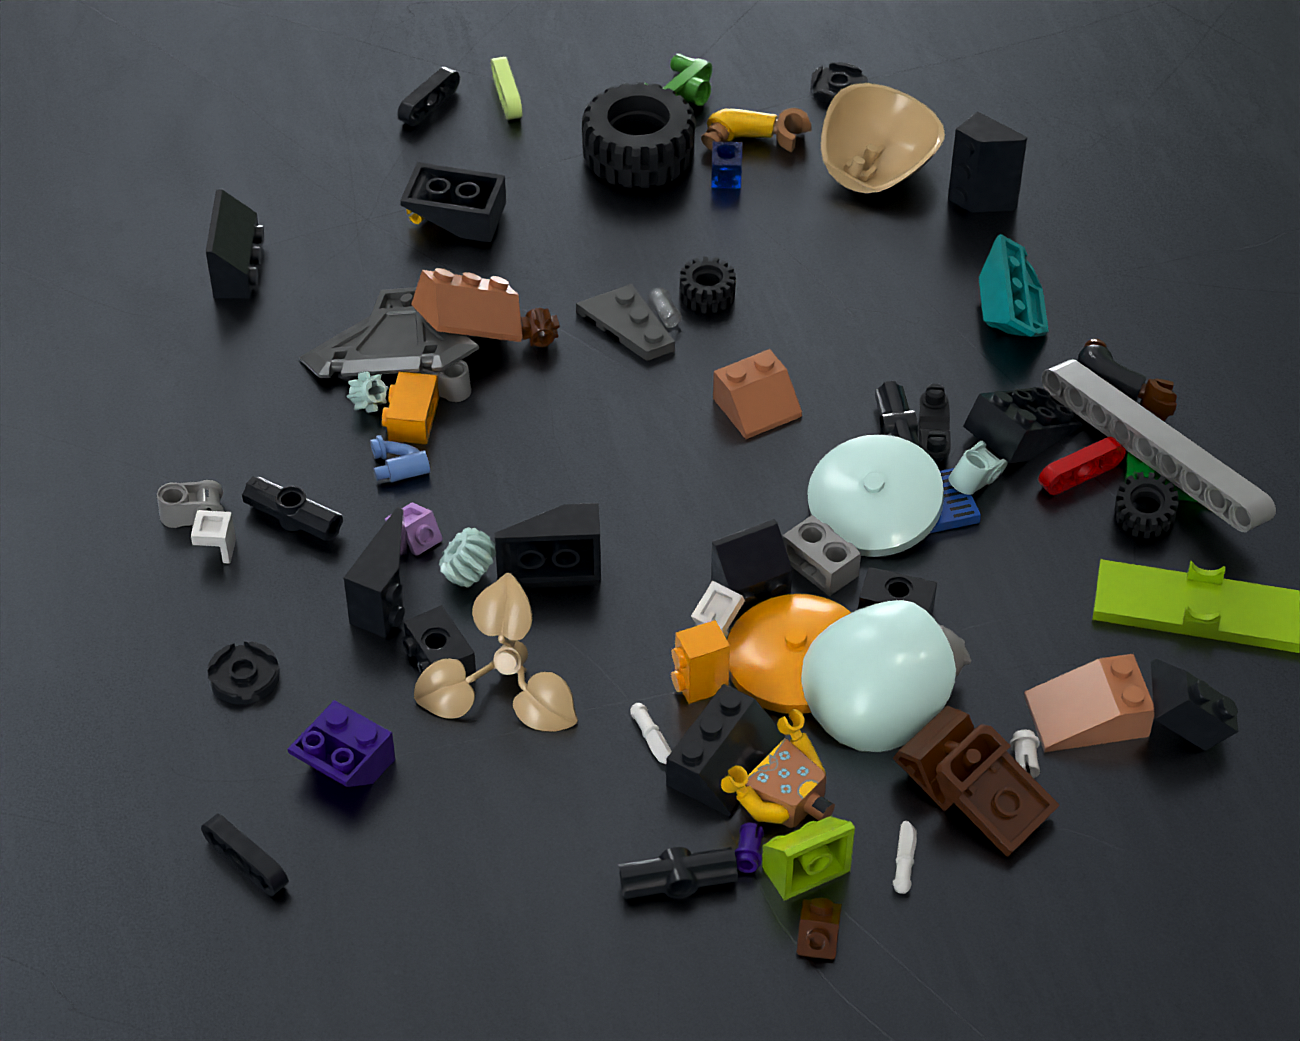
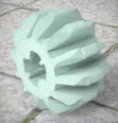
[439,527,496,587]

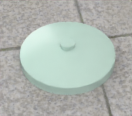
[808,435,944,557]

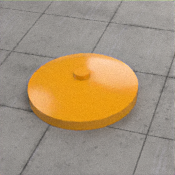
[727,594,851,714]

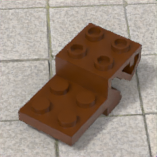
[893,706,1060,857]

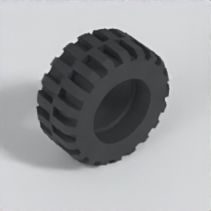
[582,82,695,189]

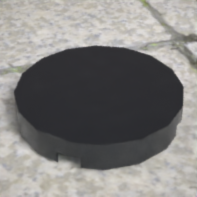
[810,62,868,105]
[207,641,280,704]

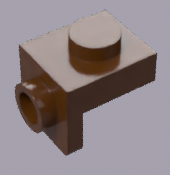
[797,898,842,959]

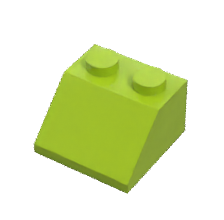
[762,816,855,901]

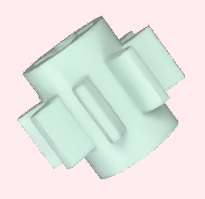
[347,371,389,413]

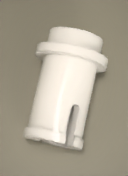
[1010,730,1040,778]

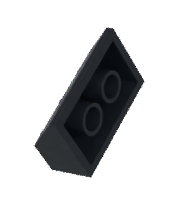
[948,111,1027,212]
[206,189,264,298]
[666,684,785,817]

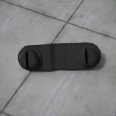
[920,383,951,463]

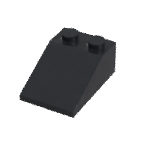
[400,162,507,242]
[495,503,601,583]
[344,507,408,638]

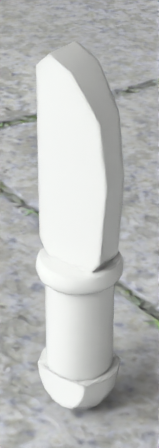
[630,703,672,764]
[893,821,917,894]

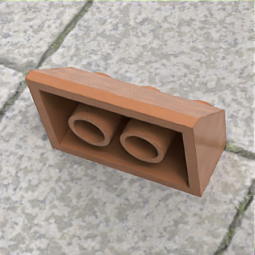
[411,268,522,342]

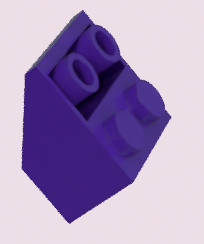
[288,700,396,787]

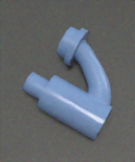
[370,435,430,482]

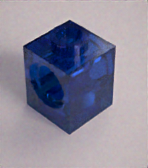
[711,142,742,189]

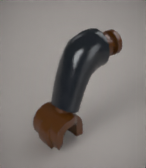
[1077,339,1177,421]

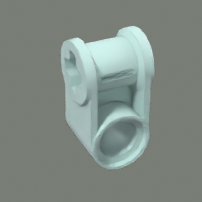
[948,441,1008,495]

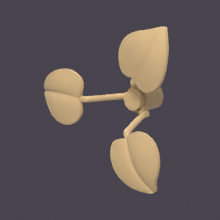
[414,573,578,732]

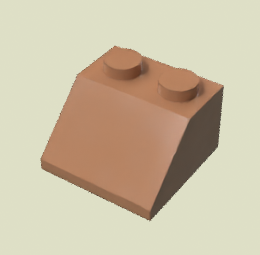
[713,349,802,439]

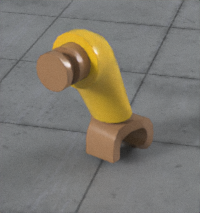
[701,108,812,152]

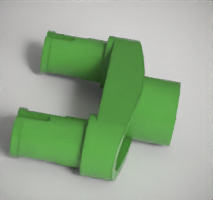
[645,53,712,106]

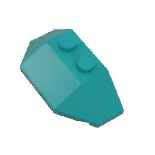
[979,234,1049,337]

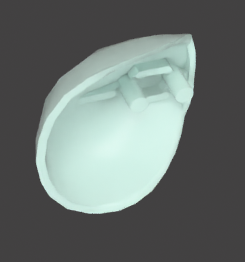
[801,600,956,752]

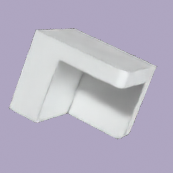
[191,510,236,564]

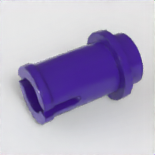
[734,822,764,873]

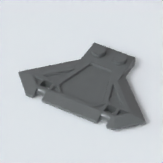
[299,287,479,378]

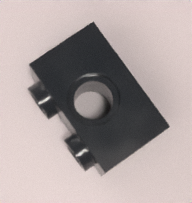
[858,567,937,615]
[402,605,476,677]

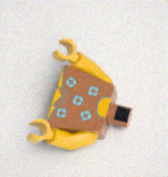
[721,709,835,828]

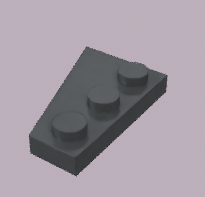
[576,284,675,361]

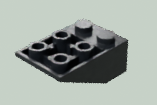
[963,387,1083,464]

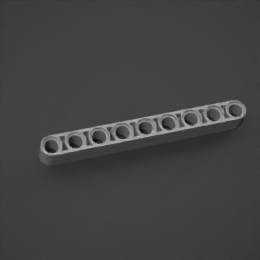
[1041,359,1276,532]

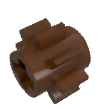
[521,308,560,347]

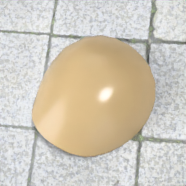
[821,83,945,193]

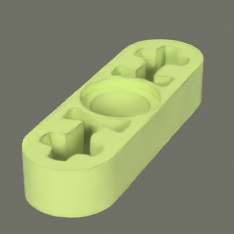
[491,57,522,120]

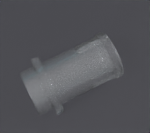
[648,288,682,328]

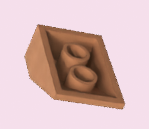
[1024,654,1154,752]

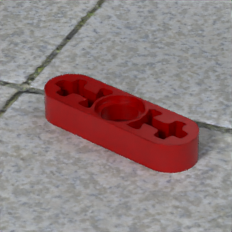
[1038,437,1126,495]

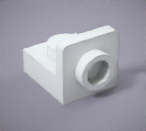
[691,581,745,639]

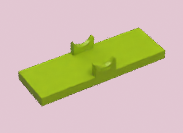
[1092,559,1300,653]

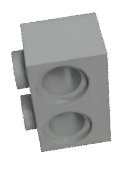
[783,515,861,597]

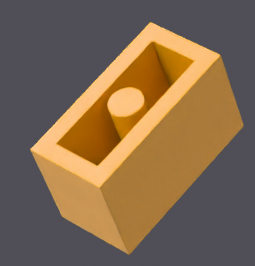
[382,372,439,444]
[671,620,730,704]

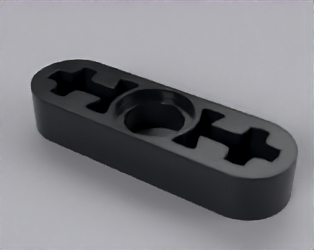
[397,67,460,127]
[201,814,289,896]

